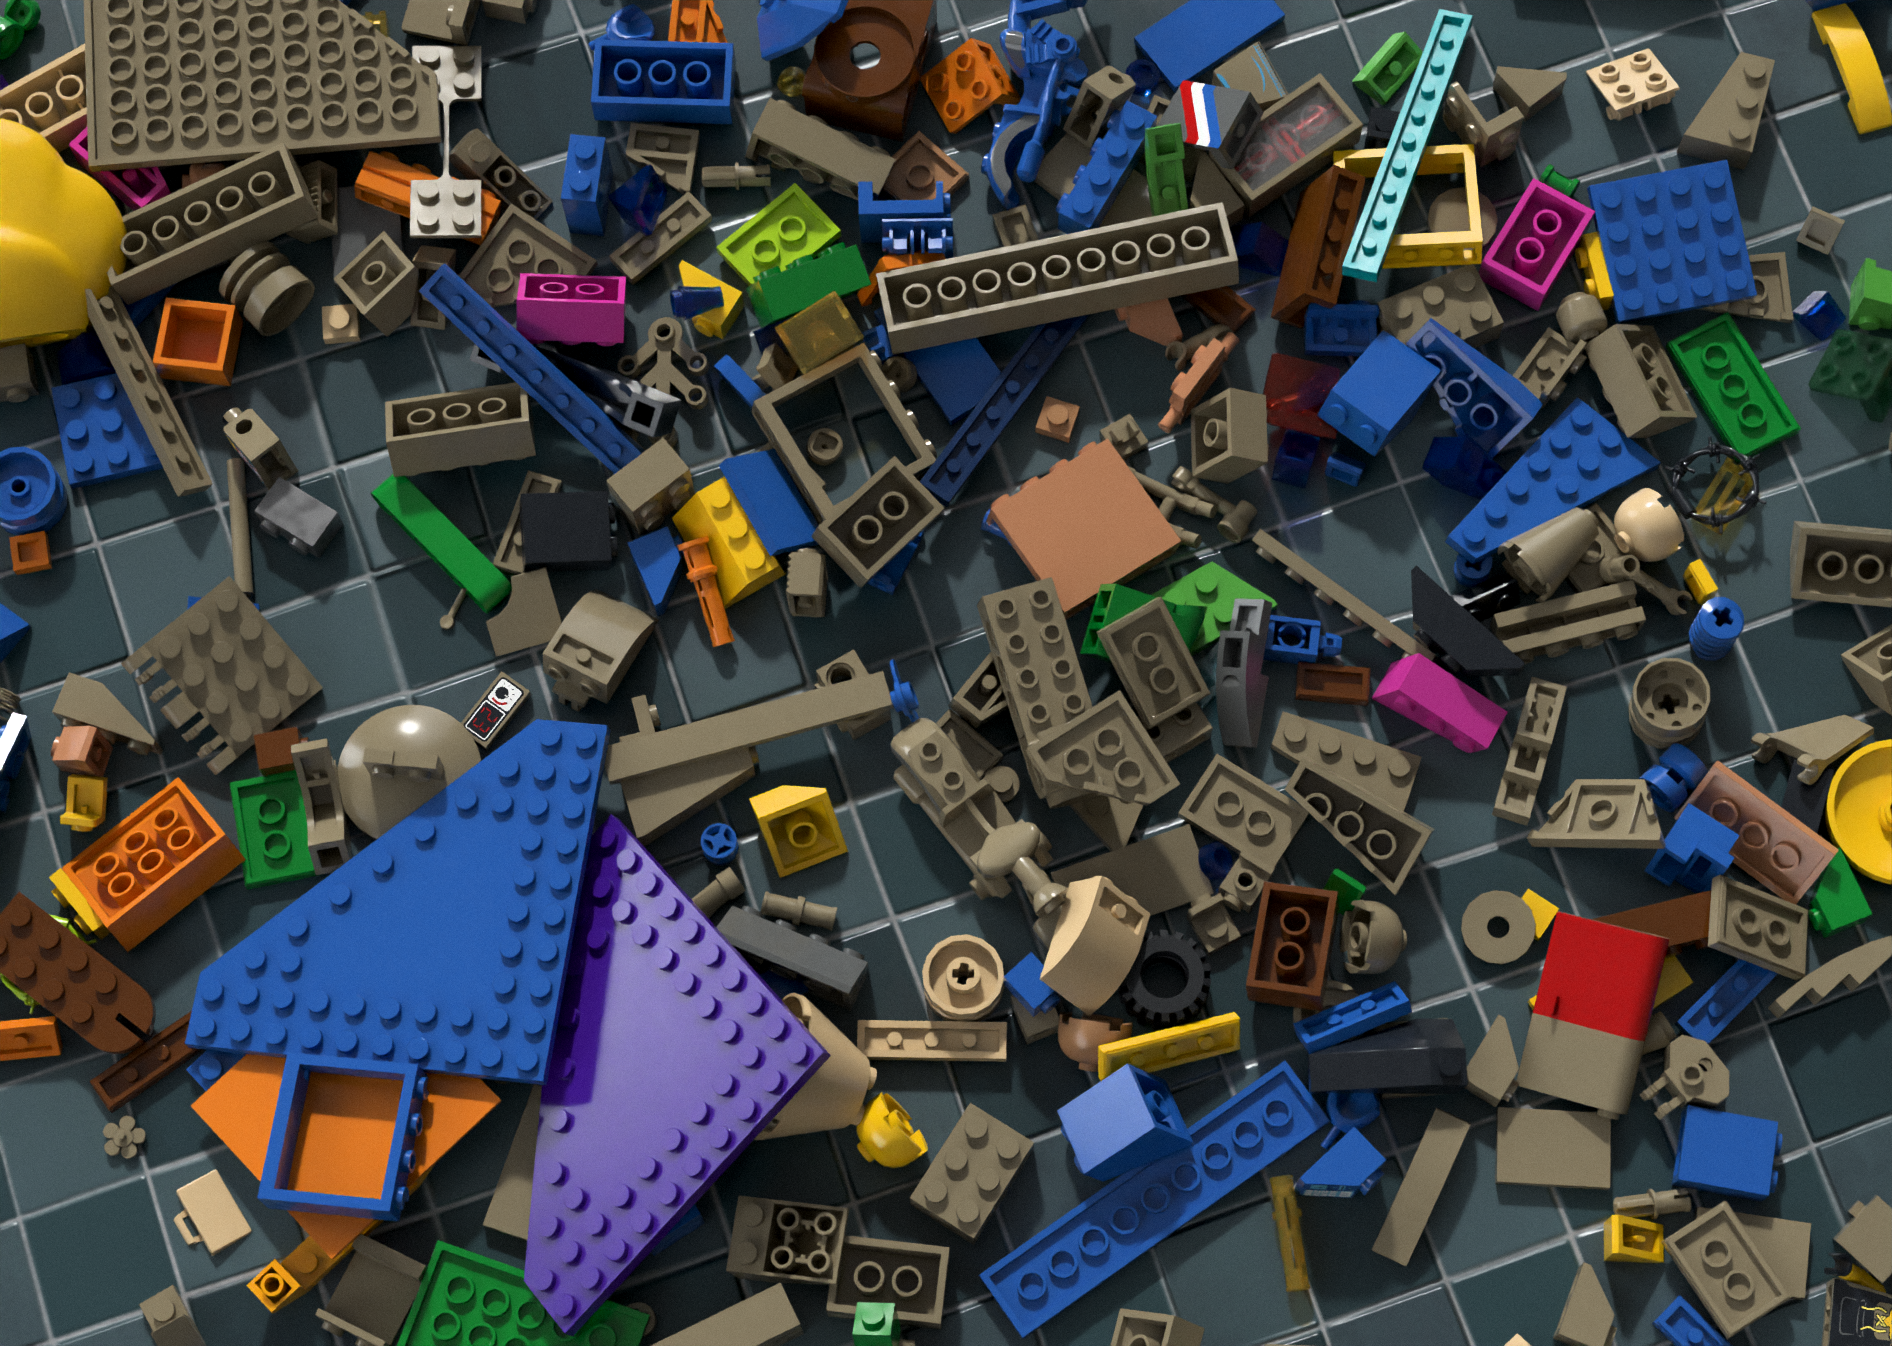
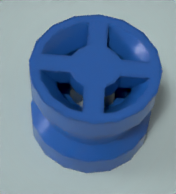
[1453,554,1493,588]
[700,823,739,866]

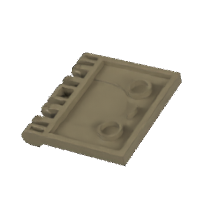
[121,576,323,775]

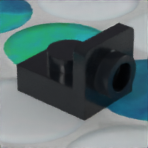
[1364,107,1400,149]

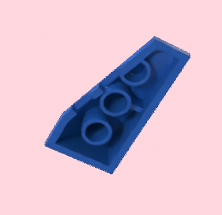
[1406,318,1543,464]

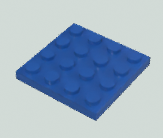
[1587,160,1757,324]

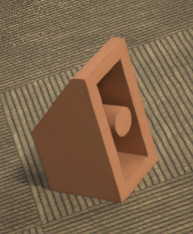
[1114,298,1183,346]
[51,726,113,777]

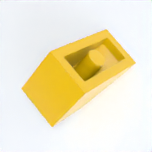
[679,260,745,339]

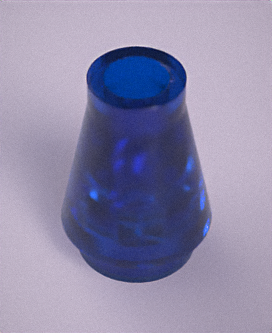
[670,286,724,321]

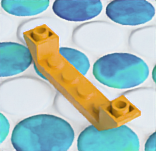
[246,1163,436,1313]

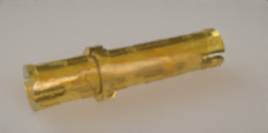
[1269,1175,1310,1292]

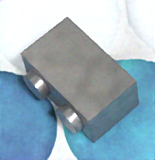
[255,477,343,558]

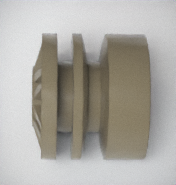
[219,241,315,336]
[1628,658,1711,749]

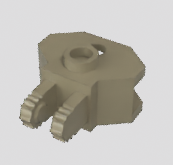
[1639,1035,1729,1120]

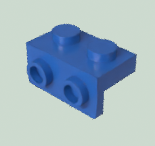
[1304,300,1379,357]

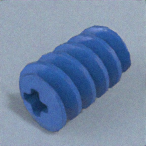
[1688,597,1744,661]

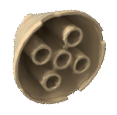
[754,993,877,1140]

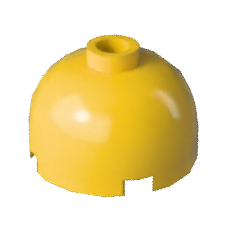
[856,1092,928,1168]

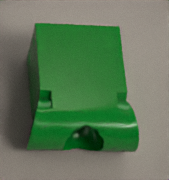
[1080,584,1208,664]

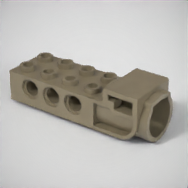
[977,577,1100,809]

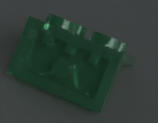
[1808,329,1892,423]

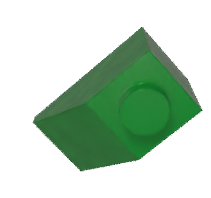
[1808,847,1872,939]

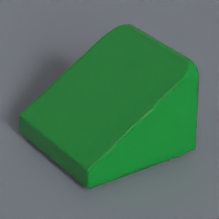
[1323,868,1366,916]

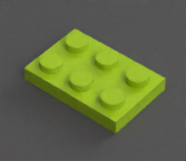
[716,183,841,286]

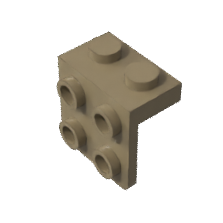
[1443,82,1524,167]

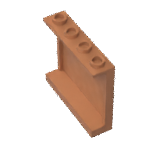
[986,438,1181,620]

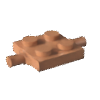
[1158,332,1240,433]

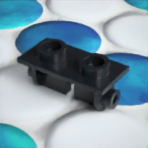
[1451,573,1520,622]

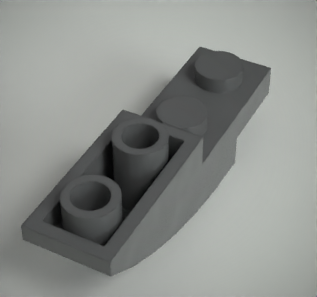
[1216,598,1273,748]

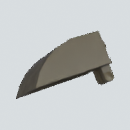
[543,589,659,712]

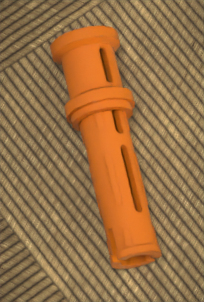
[677,536,735,647]

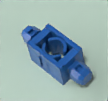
[1263,615,1342,664]

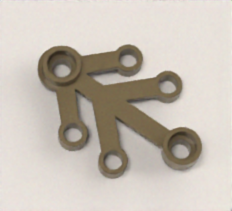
[617,317,710,447]

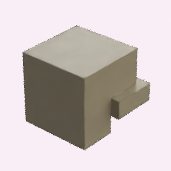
[1833,1195,1892,1283]

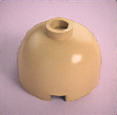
[1614,488,1684,562]

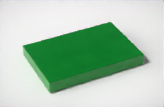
[230,770,319,890]

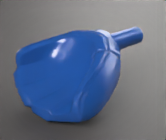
[588,4,655,51]
[1320,1093,1380,1150]

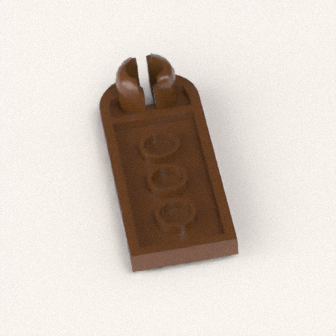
[0,891,156,1054]

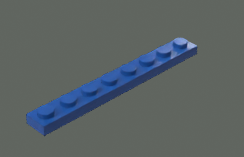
[419,264,645,474]

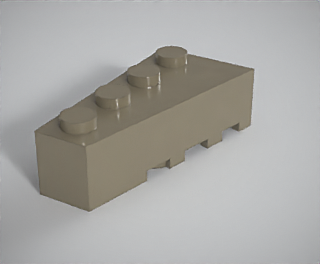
[745,98,896,201]

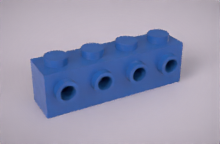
[1056,100,1157,234]

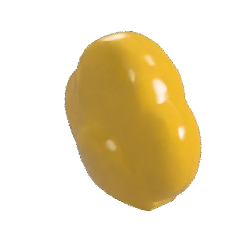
[0,118,127,348]

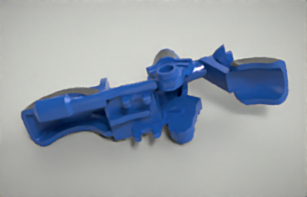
[981,0,1089,210]

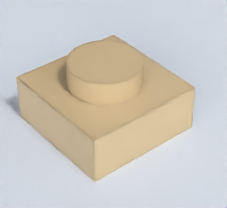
[322,304,360,344]

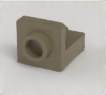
[1187,893,1241,956]

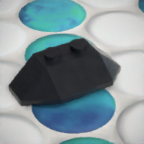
[1411,565,1525,677]

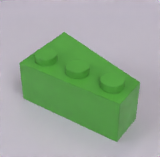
[1848,258,1892,330]

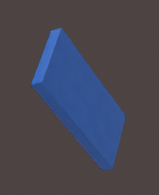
[1134,0,1285,93]
[874,307,1001,425]

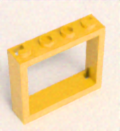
[1333,144,1483,269]

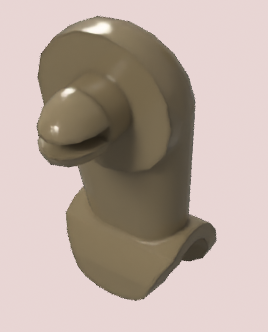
[1165,324,1233,371]

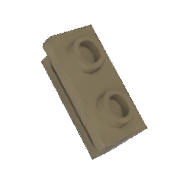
[1513,327,1587,408]

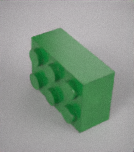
[746,242,871,328]

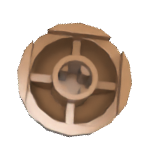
[1058,1012,1133,1072]

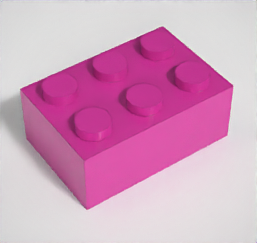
[1479,178,1595,311]
[516,273,626,346]

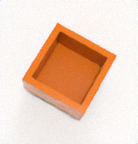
[153,298,243,386]

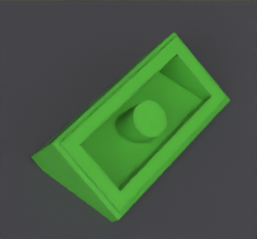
[1352,32,1423,105]

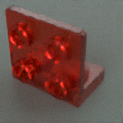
[1263,353,1340,439]

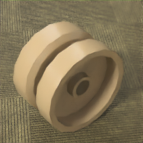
[922,934,1004,1022]

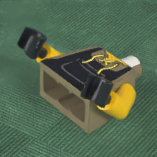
[1821,1252,1892,1346]

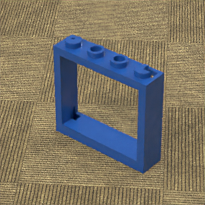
[257,1052,429,1222]

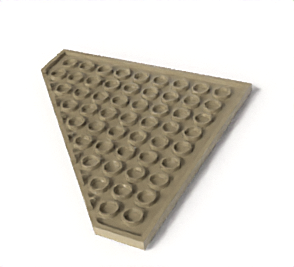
[84,0,441,172]

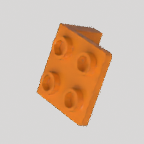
[920,38,1021,134]

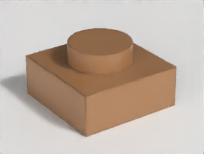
[1035,396,1080,443]

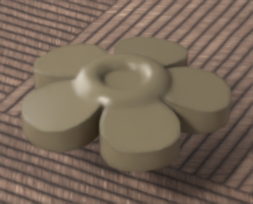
[103,1116,146,1159]

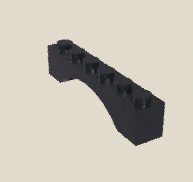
[470,343,681,437]

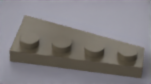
[1271,711,1422,811]

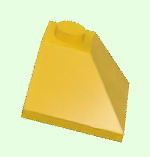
[749,785,848,878]

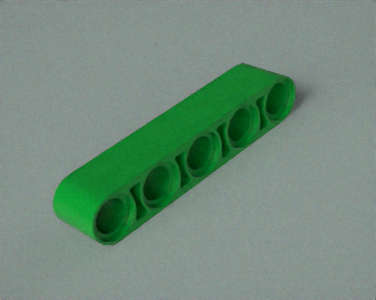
[370,474,512,614]

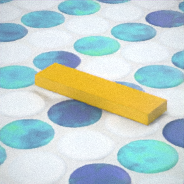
[1098,1012,1240,1081]

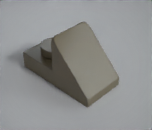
[139,1285,206,1346]

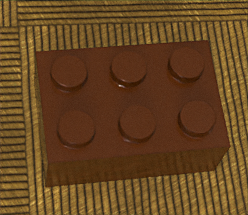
[1246,881,1340,1011]

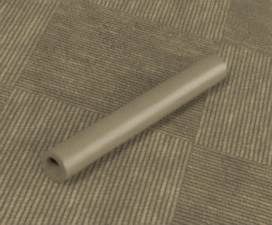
[226,458,254,597]

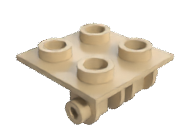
[1586,48,1680,121]

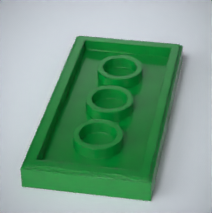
[1665,312,1801,464]

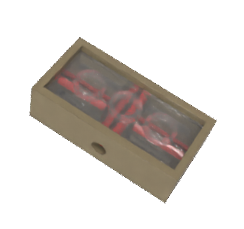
[1208,73,1363,217]

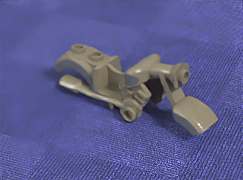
[890,718,1069,953]

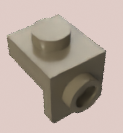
[619,695,661,742]

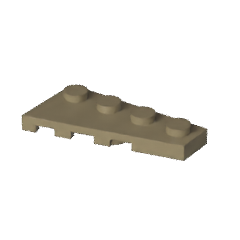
[1696,252,1793,323]

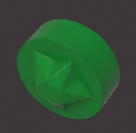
[4,0,41,31]

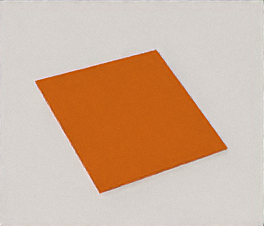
[191,1054,502,1260]

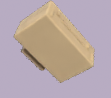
[173,1169,252,1256]

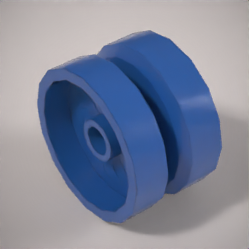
[0,447,67,536]

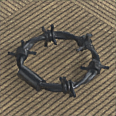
[1665,436,1767,534]

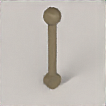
[440,588,466,630]

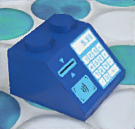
[1294,1127,1386,1198]

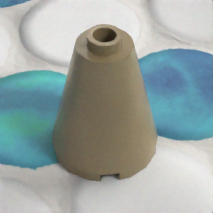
[1497,507,1599,602]

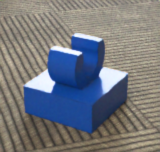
[851,324,897,365]

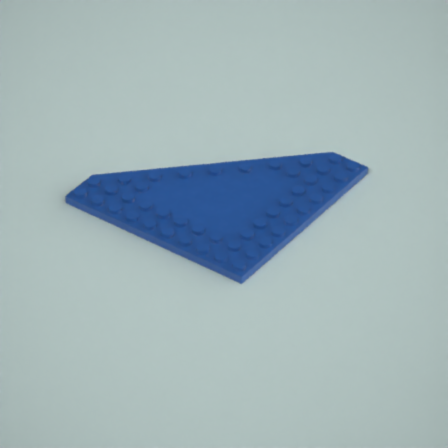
[185,719,611,1085]

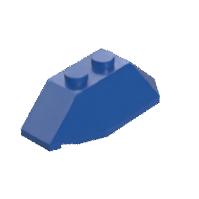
[757,0,848,61]

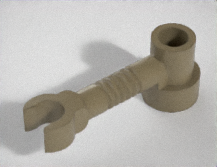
[1171,466,1258,543]
[1599,554,1693,616]

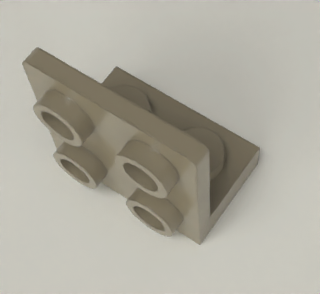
[401,0,481,46]

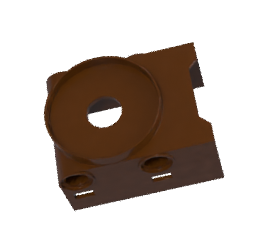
[802,0,937,142]

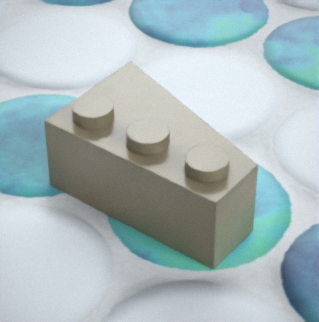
[1677,52,1775,170]

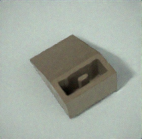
[726,1196,849,1285]

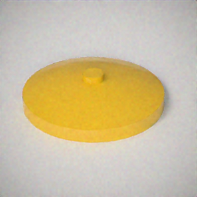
[1824,739,1892,885]

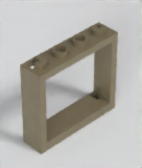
[751,343,937,525]

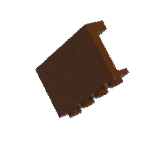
[1270,165,1366,328]

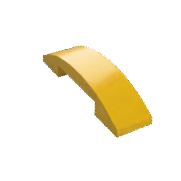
[1812,3,1892,135]

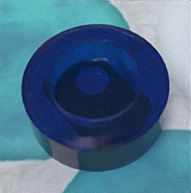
[1125,59,1160,96]
[1198,842,1233,881]

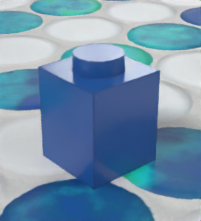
[1003,952,1061,1017]

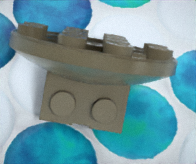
[337,705,482,840]

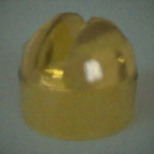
[777,66,805,97]

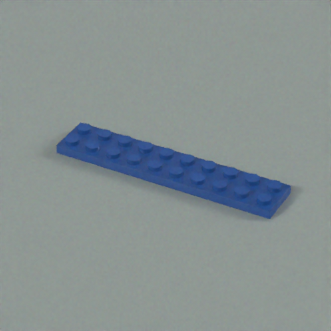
[979,1060,1330,1340]

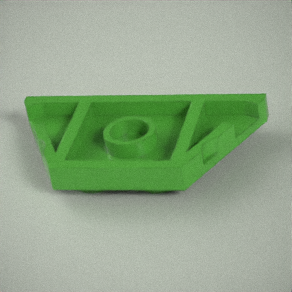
[1152,561,1278,656]

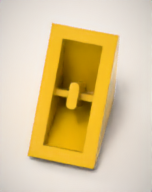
[1604,1215,1664,1263]

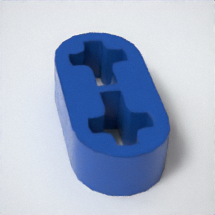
[713,354,766,409]

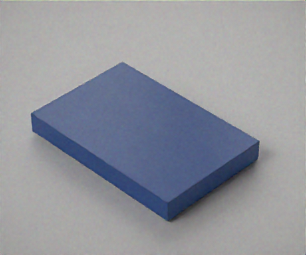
[719,449,819,556]

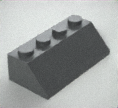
[716,906,869,1011]

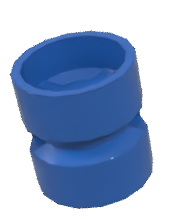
[1639,743,1708,812]

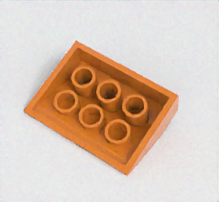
[62,777,246,952]

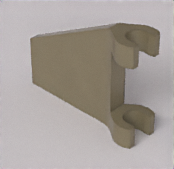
[1751,715,1874,785]

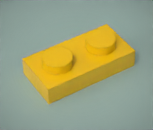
[1575,232,1614,310]
[49,868,111,940]

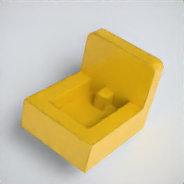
[60,774,108,832]

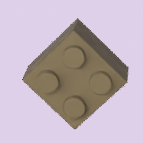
[1191,388,1269,484]
[606,438,695,536]

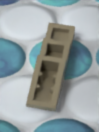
[1492,677,1567,826]
[1768,935,1892,1019]
[1372,1107,1471,1266]

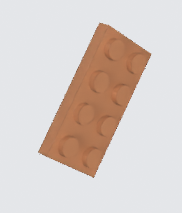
[1674,760,1839,904]

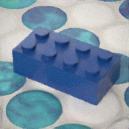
[591,39,736,124]

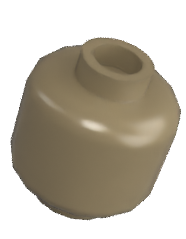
[1556,292,1608,344]

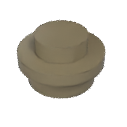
[984,766,1020,802]

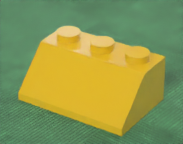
[672,476,785,609]

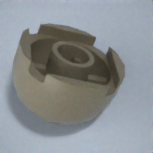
[1339,900,1407,974]

